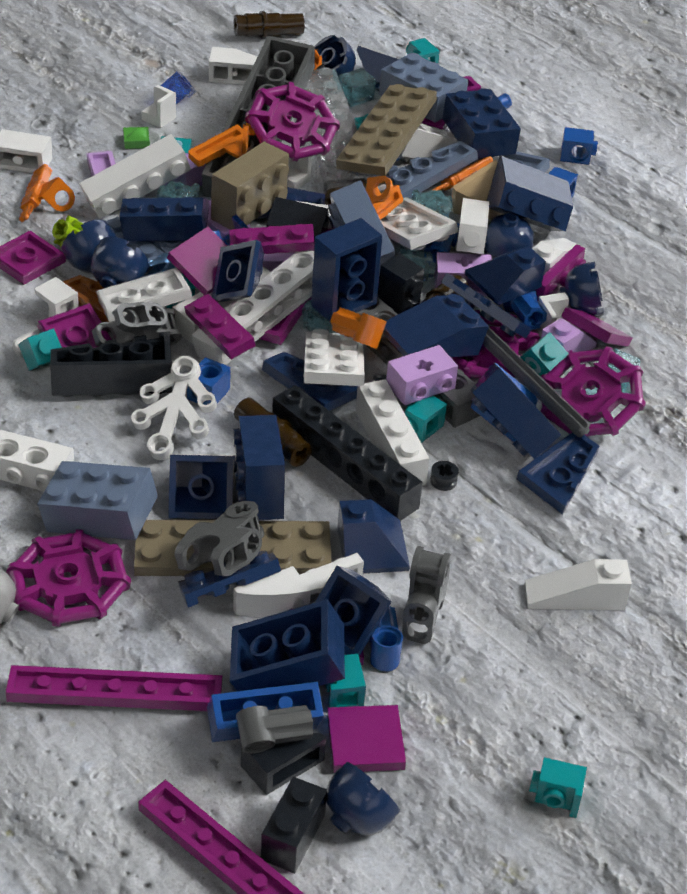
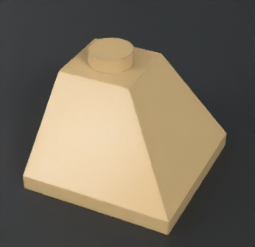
[452,160,502,220]

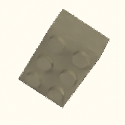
[211,142,289,230]

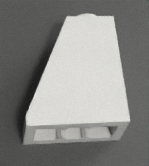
[456,198,489,255]

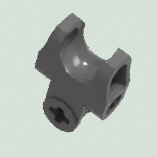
[92,302,182,347]
[174,501,264,576]
[402,546,451,644]

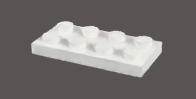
[381,197,458,250]
[304,329,365,386]

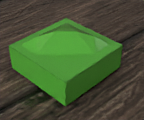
[123,127,150,149]

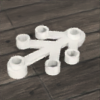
[131,356,217,460]

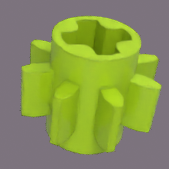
[52,215,84,248]

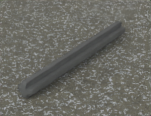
[483,328,590,437]

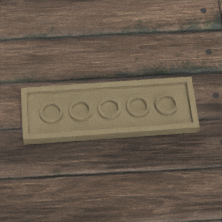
[336,84,437,176]
[134,520,332,576]

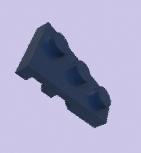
[178,551,281,608]

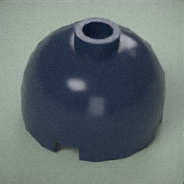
[312,35,356,84]
[484,213,534,258]
[61,219,116,273]
[90,237,149,288]
[560,261,604,317]
[326,762,400,836]

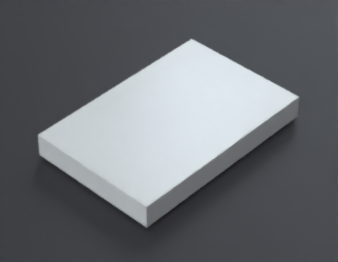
[96,268,192,322]

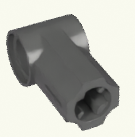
[236,705,313,754]

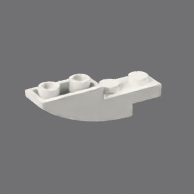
[233,553,364,617]

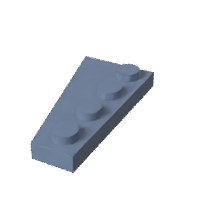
[367,141,478,199]

